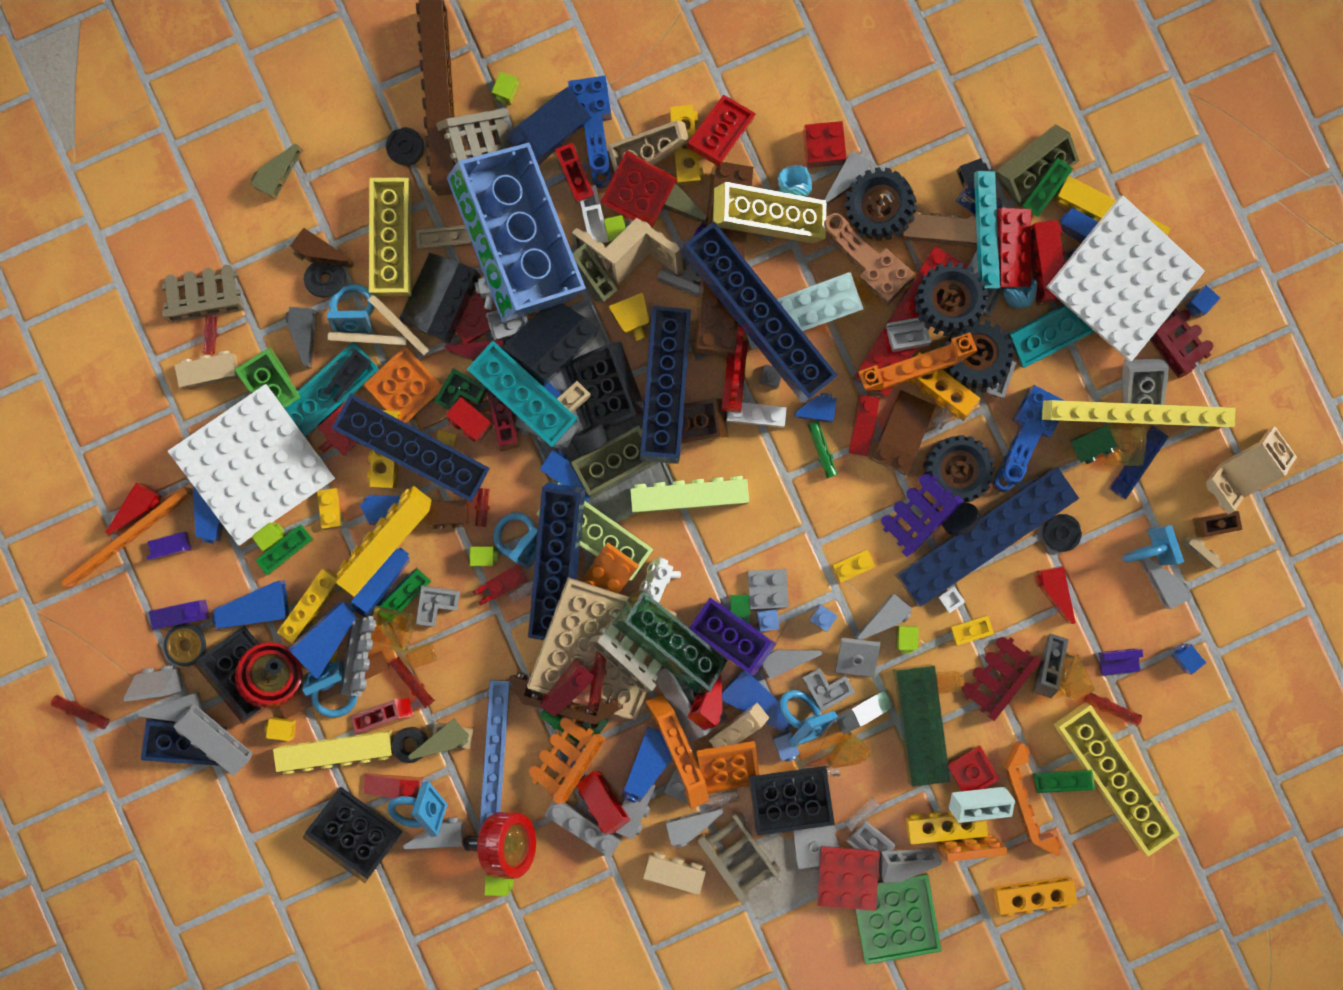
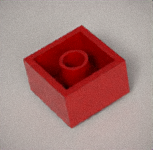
[803,121,847,168]
[446,397,494,442]

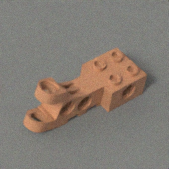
[824,213,915,307]

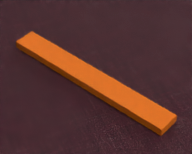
[61,487,193,587]

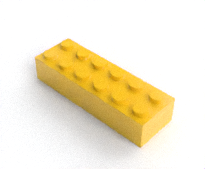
[336,485,432,597]

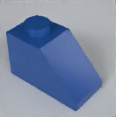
[794,393,837,423]

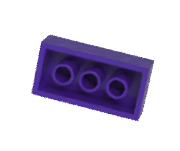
[688,598,777,675]

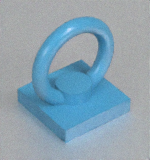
[327,284,375,334]
[493,512,538,570]
[1122,525,1184,566]
[302,658,358,718]
[780,690,838,748]
[387,781,448,837]

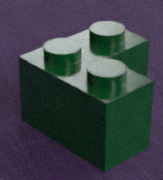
[434,368,489,410]
[1070,424,1117,464]

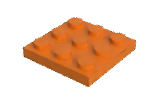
[363,346,443,423]
[697,741,759,793]
[937,833,1007,862]

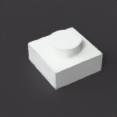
[938,586,965,613]

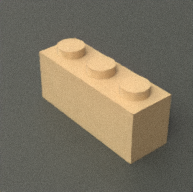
[174,351,239,389]
[708,703,769,748]
[643,851,706,895]

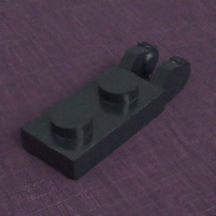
[324,349,372,403]

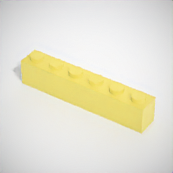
[273,730,394,774]

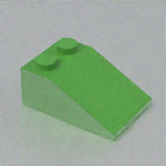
[235,347,301,408]

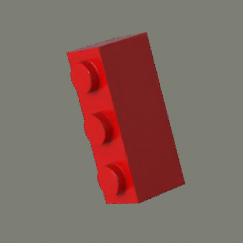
[576,771,631,834]

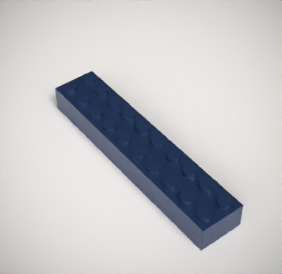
[680,222,838,403]
[895,467,1080,607]

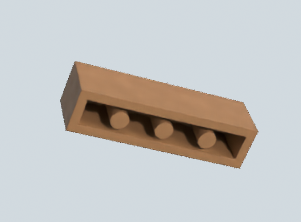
[903,211,977,247]

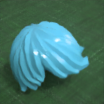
[777,165,812,197]
[1004,278,1037,309]

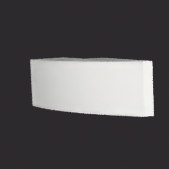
[580,185,609,243]

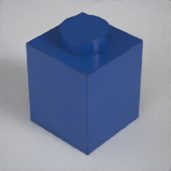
[1185,285,1220,318]
[1171,643,1206,675]

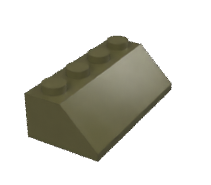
[996,124,1080,207]
[571,426,658,499]

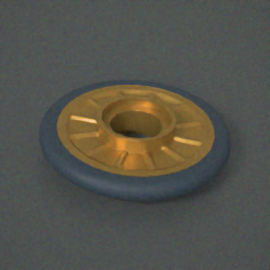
[164,624,206,666]

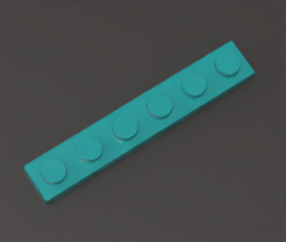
[974,171,1000,289]

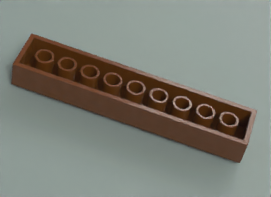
[416,0,456,196]
[693,162,754,358]

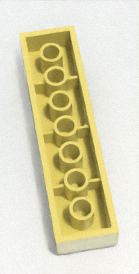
[1053,703,1180,857]

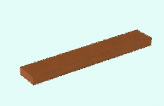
[280,651,390,719]

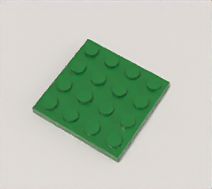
[855,873,942,965]

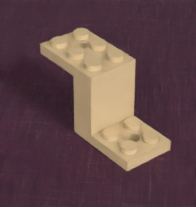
[572,218,683,285]
[1206,426,1297,514]

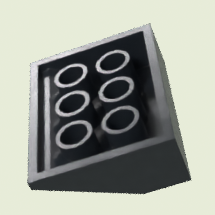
[399,252,481,344]
[501,304,598,387]
[565,342,644,430]
[195,626,288,725]
[749,766,835,836]
[303,787,403,883]

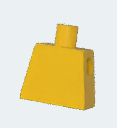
[609,293,650,342]

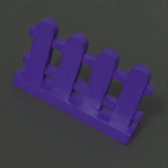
[881,474,964,557]

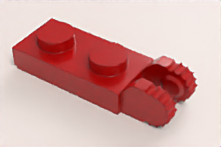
[473,564,528,606]

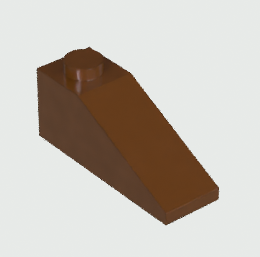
[290,228,354,268]

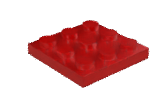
[600,151,678,228]
[817,846,880,911]

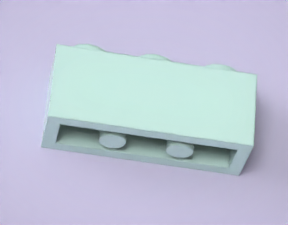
[949,787,1015,823]

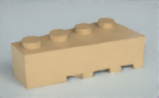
[607,120,689,172]

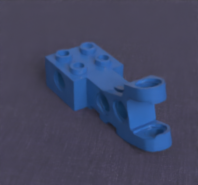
[568,75,612,189]
[993,385,1065,492]

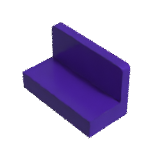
[146,532,192,560]
[1099,648,1143,675]

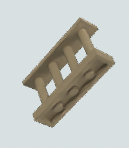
[697,811,781,905]

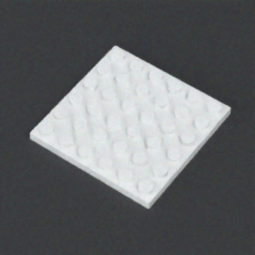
[1046,196,1205,362]
[168,384,335,545]

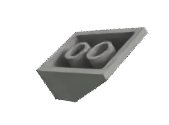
[1122,358,1169,405]
[124,665,183,702]

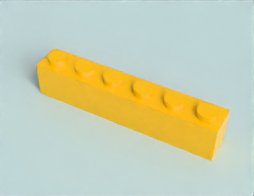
[1054,176,1171,235]

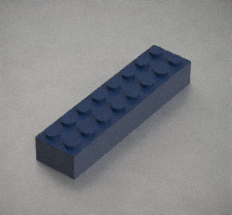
[639,306,691,464]
[331,393,490,502]
[528,483,586,640]

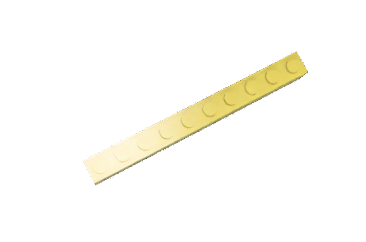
[1042,400,1236,427]

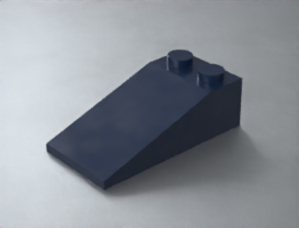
[506,87,591,166]
[140,718,227,766]

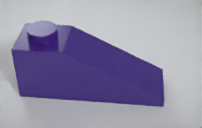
[149,600,210,630]

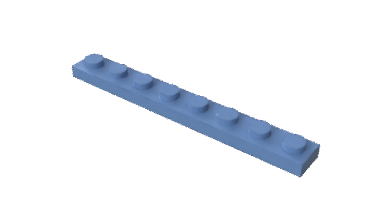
[479,680,510,833]

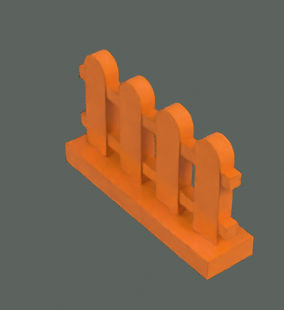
[529,718,606,804]

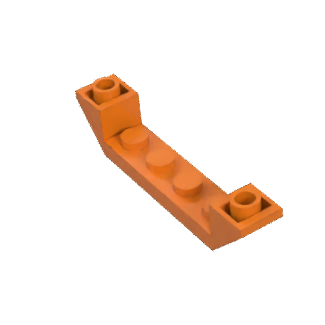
[858,333,977,390]
[645,694,709,809]
[1004,741,1062,856]

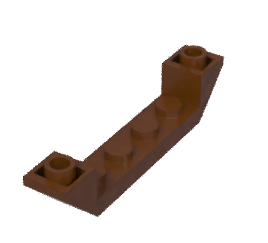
[509,672,623,724]

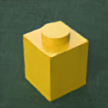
[264,717,296,741]

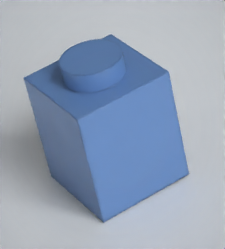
[809,604,837,632]
[756,609,780,632]
[772,730,800,762]

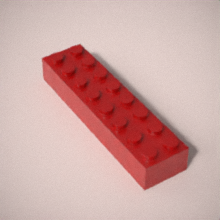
[852,246,968,399]

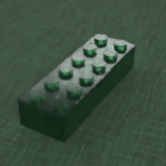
[613,590,728,694]
[893,664,951,787]

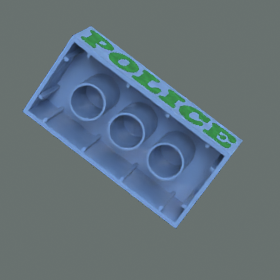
[446,143,586,322]

